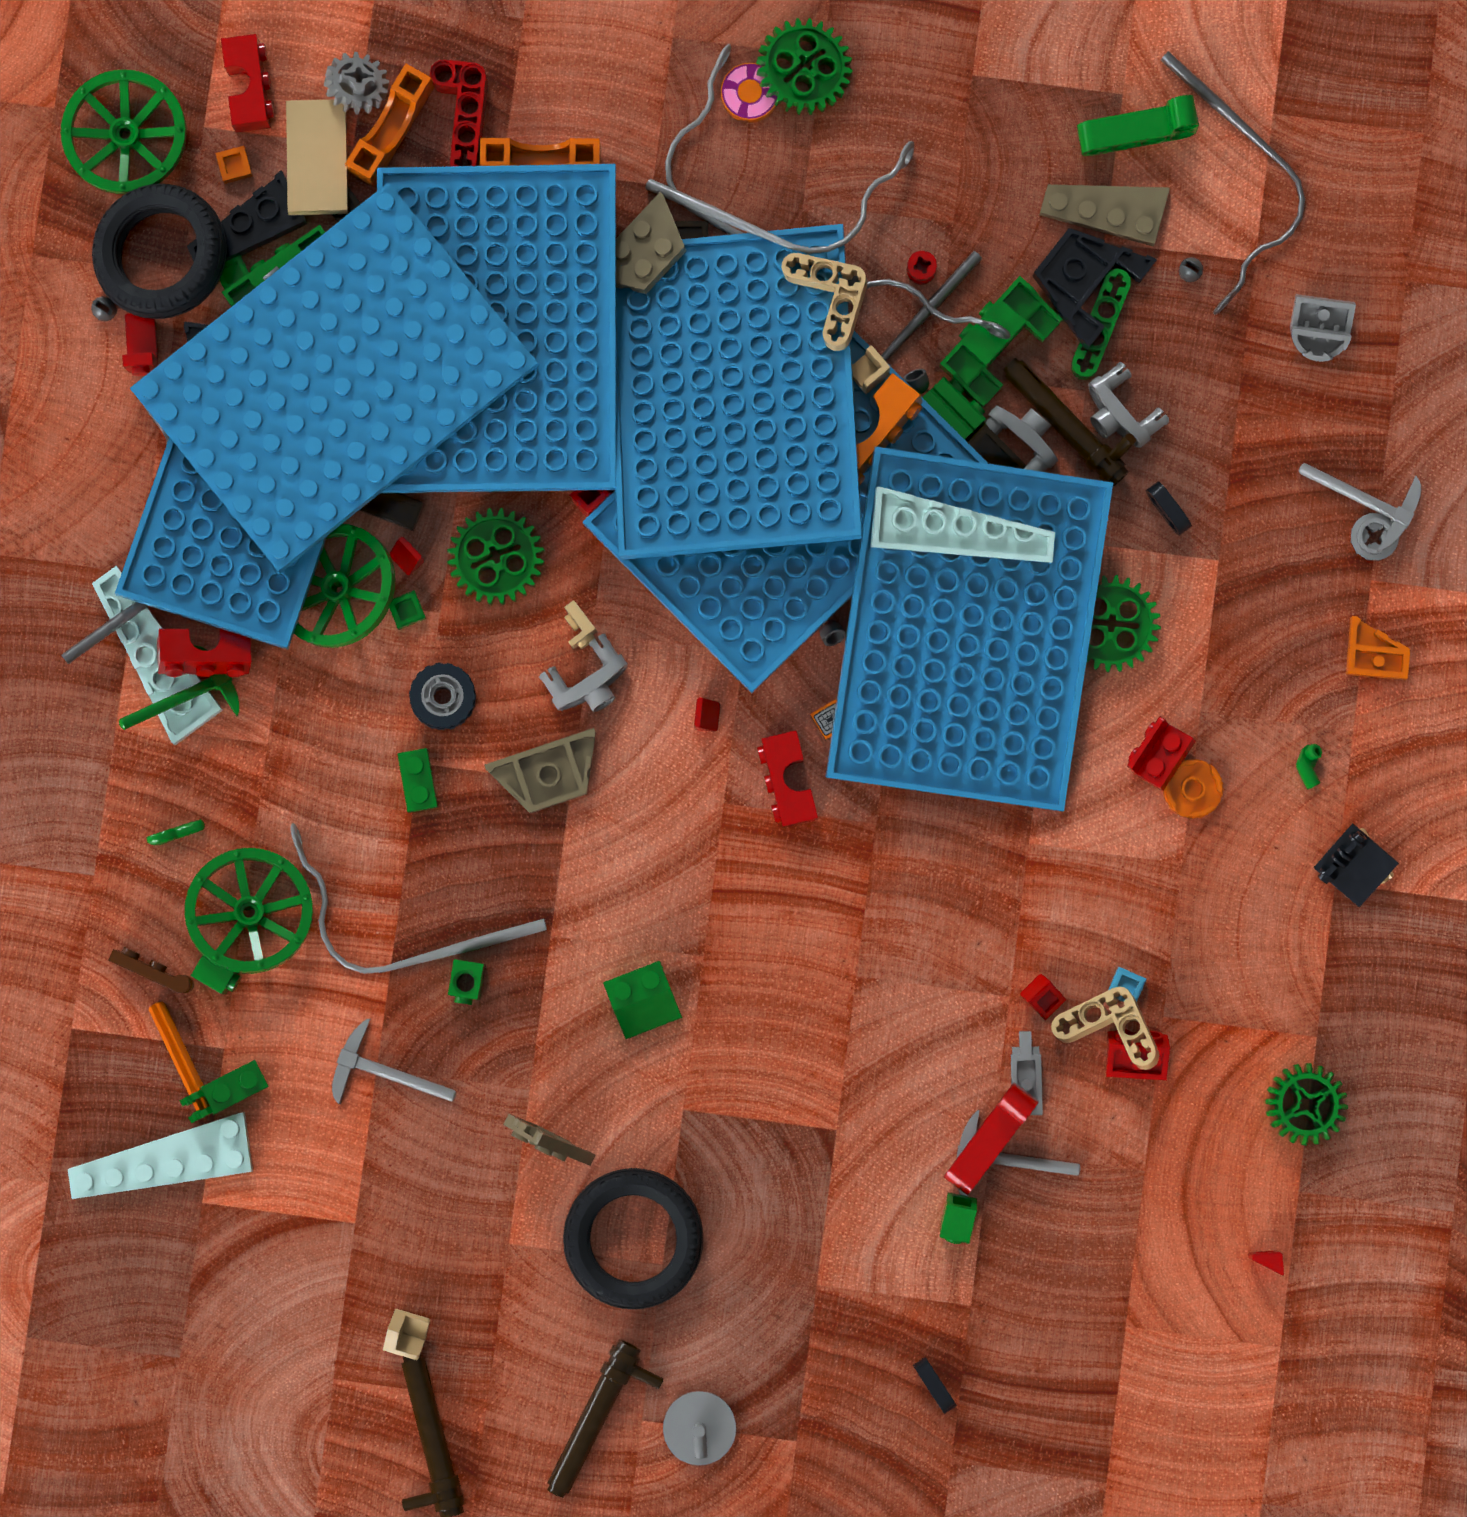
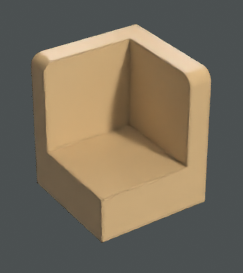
[852,345,890,394]
[383,1309,430,1360]

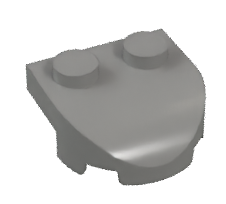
[1290,294,1356,362]

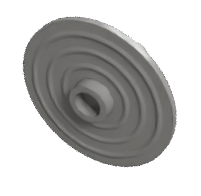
[663,1391,736,1465]

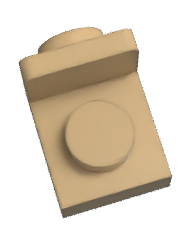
[564,600,597,649]

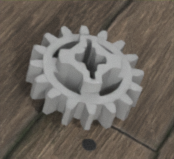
[324,52,389,115]

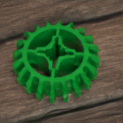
[1265,1063,1348,1146]

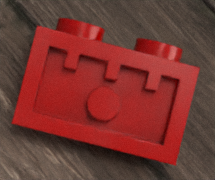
[1127,716,1196,791]
[1105,1029,1170,1081]

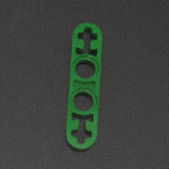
[1071,269,1131,380]

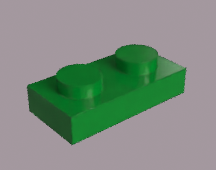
[397,748,438,813]

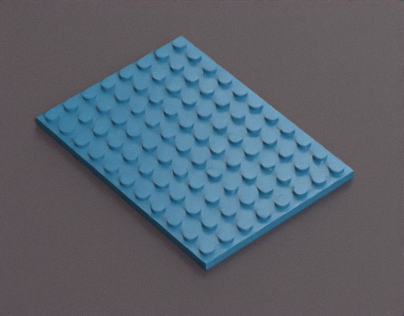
[377,164,616,493]
[130,183,539,573]
[616,224,862,560]
[583,331,988,694]
[826,447,1113,811]

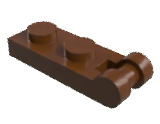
[108,947,194,993]

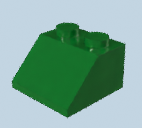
[603,961,682,1039]

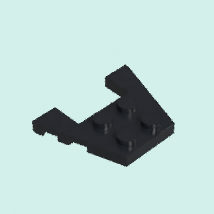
[1033,228,1157,350]

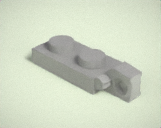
[1011,1031,1043,1115]

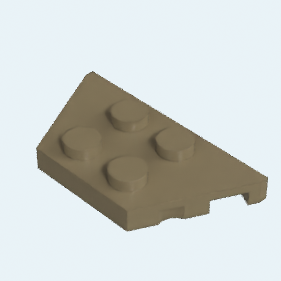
[616,192,686,294]
[484,728,596,813]
[503,1114,595,1165]

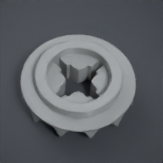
[1350,513,1399,561]

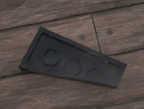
[187,170,308,261]

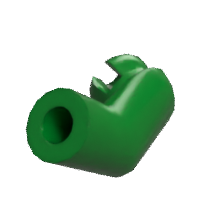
[1296,744,1322,790]

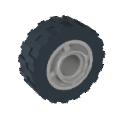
[409,663,476,730]

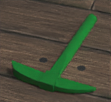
[119,645,239,730]

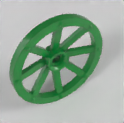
[61,69,187,194]
[294,524,396,648]
[185,848,313,974]

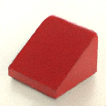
[389,537,424,575]
[694,697,720,732]
[1020,974,1067,1021]
[1248,1250,1284,1276]

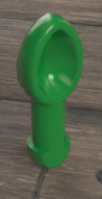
[146,819,205,845]

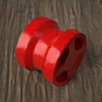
[906,251,937,285]

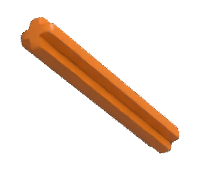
[149,1001,209,1111]

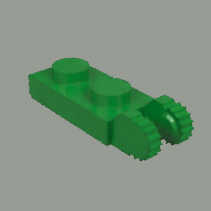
[179,1060,269,1124]

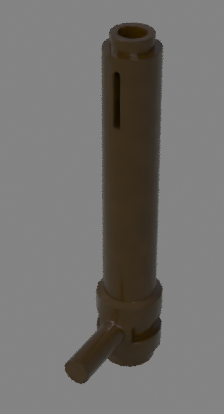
[1003,358,1136,487]
[547,1339,663,1498]
[401,1354,465,1517]

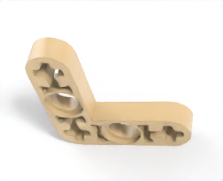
[781,253,867,351]
[1051,987,1159,1070]

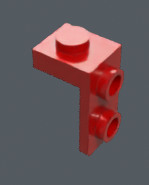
[122,313,159,376]

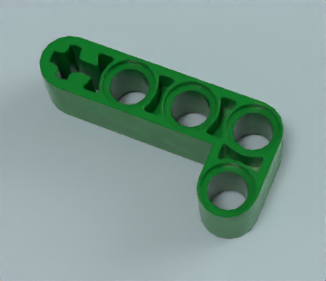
[1077,95,1199,156]

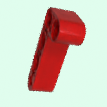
[430,60,488,166]
[943,1082,1039,1196]

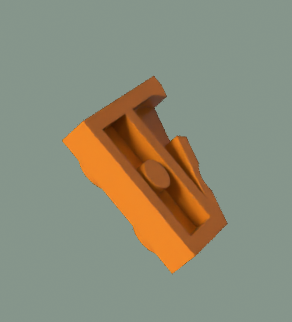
[1346,616,1410,680]

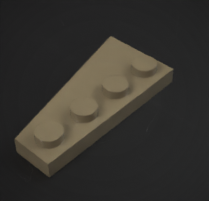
[1039,184,1170,246]

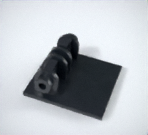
[1314,823,1399,908]

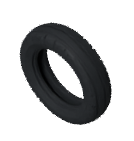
[92,184,227,319]
[563,1168,703,1309]

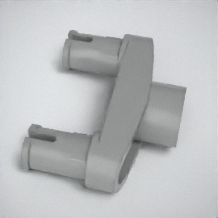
[1088,362,1170,448]
[985,405,1059,472]
[539,634,628,712]

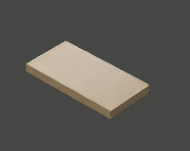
[286,99,348,215]

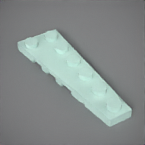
[870,487,1055,563]
[92,566,223,745]
[68,1112,253,1199]

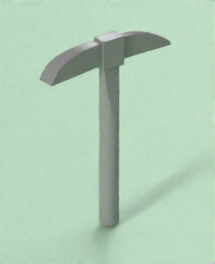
[1299,463,1421,552]
[332,1018,456,1104]
[956,1110,1081,1196]

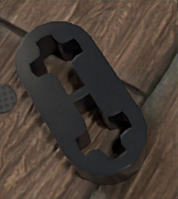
[1146,481,1192,536]
[913,1357,957,1414]

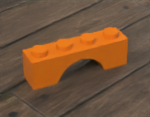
[345,63,435,187]
[480,138,601,166]
[857,373,923,486]

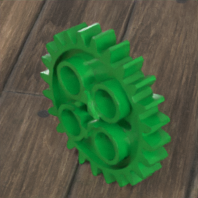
[756,18,853,115]
[447,508,545,606]
[1086,575,1161,673]

